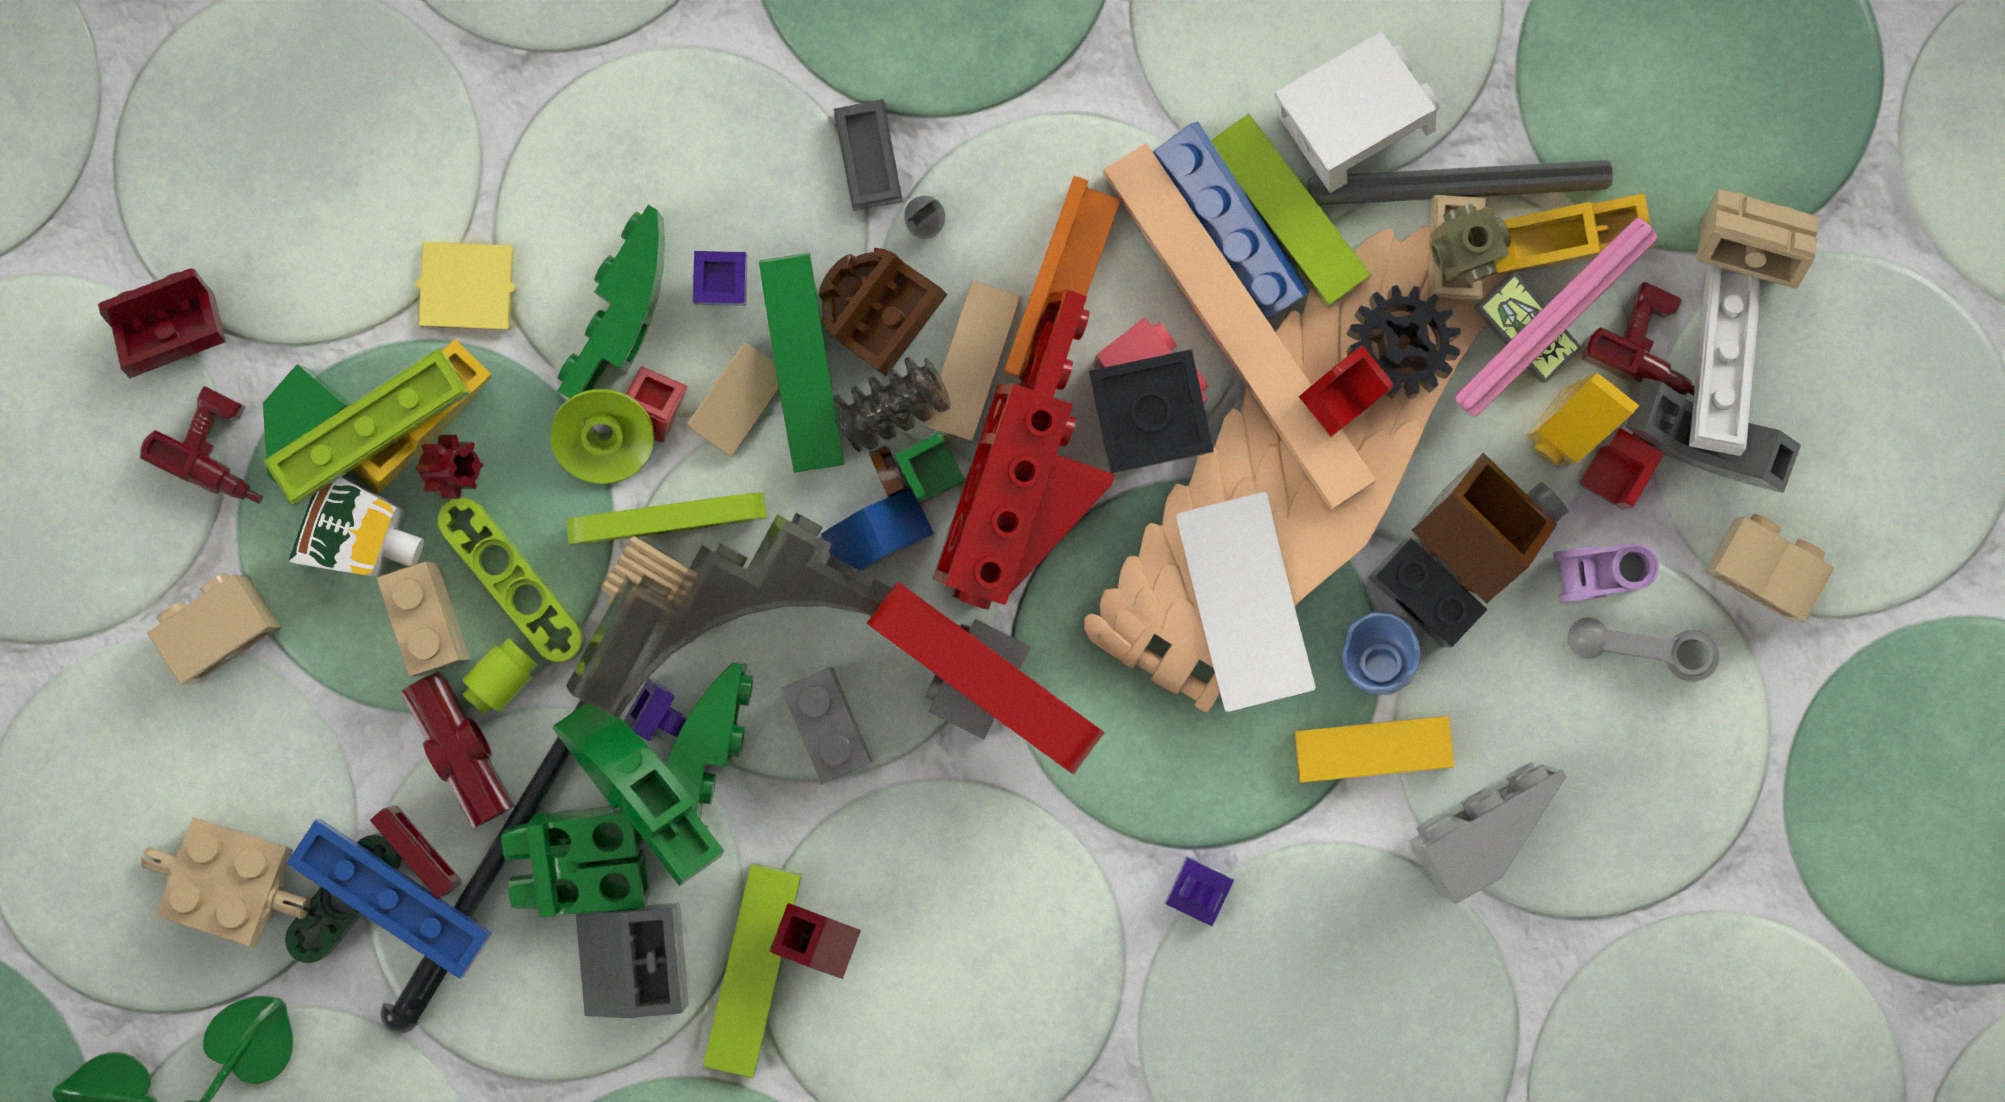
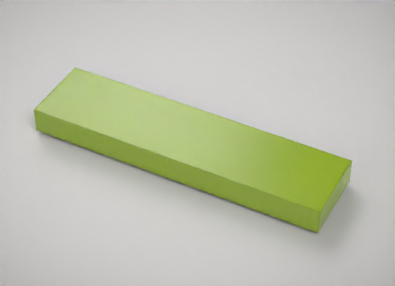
[1211,113,1371,308]
[263,348,470,506]
[703,863,802,1078]

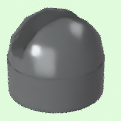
[904,196,945,239]
[1527,482,1569,522]

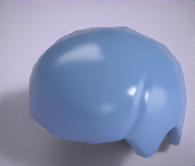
[1341,612,1421,695]

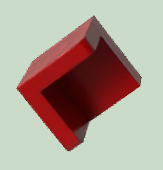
[1298,345,1393,437]
[1580,427,1664,510]

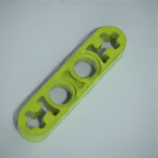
[566,492,768,545]
[438,497,585,662]

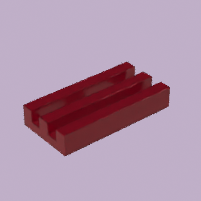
[370,805,462,899]

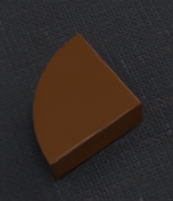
[869,445,907,497]

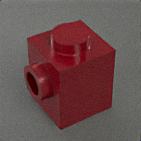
[769,903,861,979]

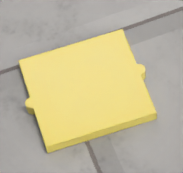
[415,242,517,330]

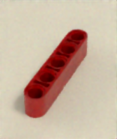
[867,581,1105,775]

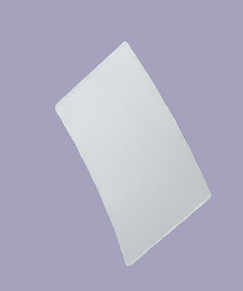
[1176,492,1316,712]

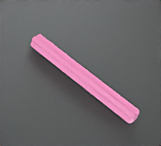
[1455,218,1657,417]

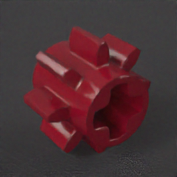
[415,434,483,499]

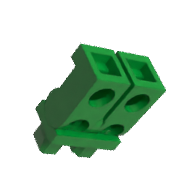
[501,805,650,918]

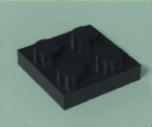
[1089,349,1214,474]

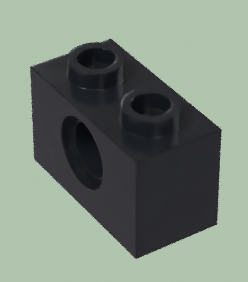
[1367,538,1488,648]

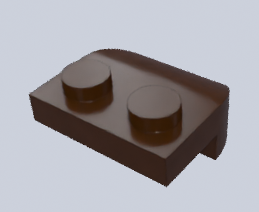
[819,248,948,376]

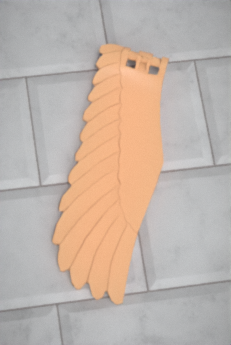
[1083,226,1522,713]

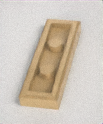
[924,280,1021,443]

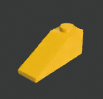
[1526,372,1639,467]

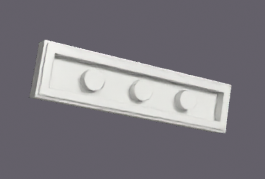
[1689,264,1761,456]

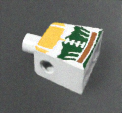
[288,475,424,577]

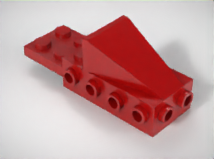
[932,289,1115,610]

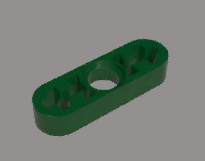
[285,833,402,963]

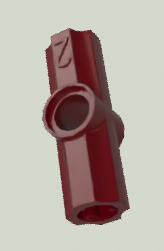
[400,671,515,828]

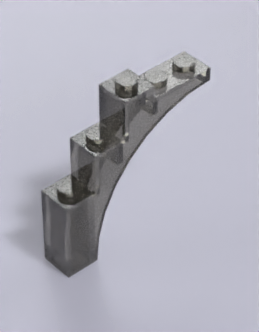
[566,512,892,719]

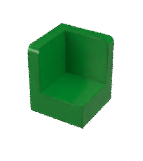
[894,432,965,504]

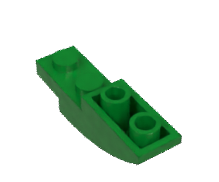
[557,204,665,399]
[666,662,754,829]
[553,697,724,886]

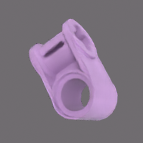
[1553,544,1659,603]

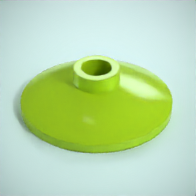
[550,389,654,484]

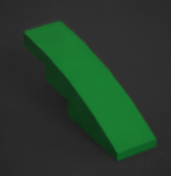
[759,252,844,473]

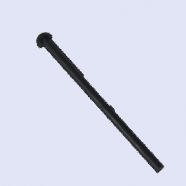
[380,674,613,1034]

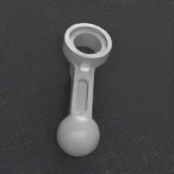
[1568,618,1719,682]

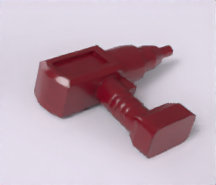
[1582,282,1695,396]
[140,386,263,504]

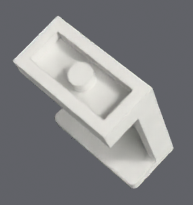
[1275,31,1440,193]

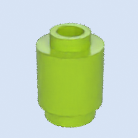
[462,637,539,715]

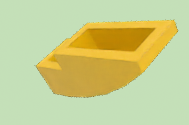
[1496,193,1655,274]
[353,339,492,494]

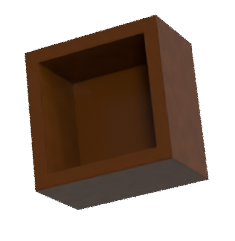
[1411,452,1557,604]

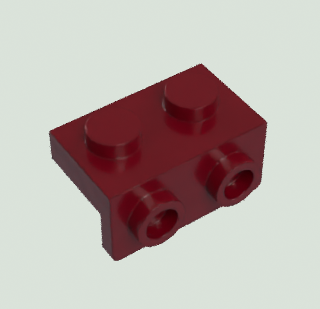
[98,268,226,379]

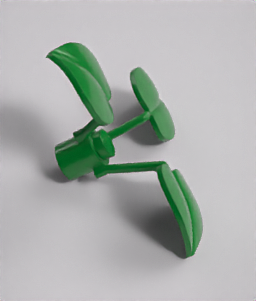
[52,996,293,1102]

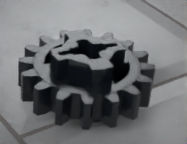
[1346,285,1461,399]

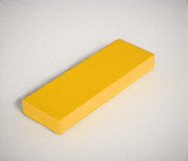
[1293,716,1454,783]

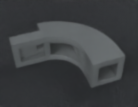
[1626,378,1801,493]

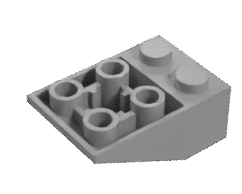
[1409,762,1567,904]

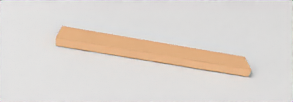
[1103,143,1376,511]

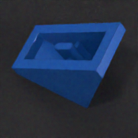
[820,488,935,580]

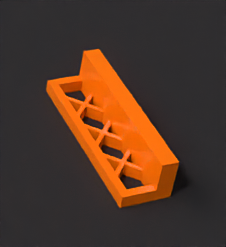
[1004,175,1121,382]

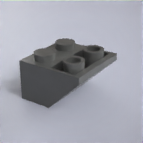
[576,902,689,1018]

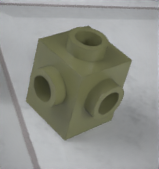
[1430,204,1511,284]

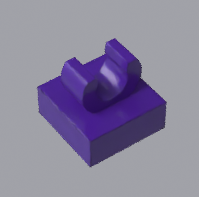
[693,251,748,306]
[624,677,687,741]
[1165,856,1234,926]

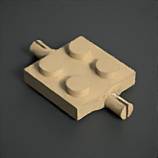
[141,817,311,948]

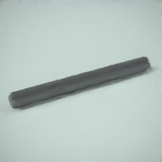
[1307,160,1613,205]

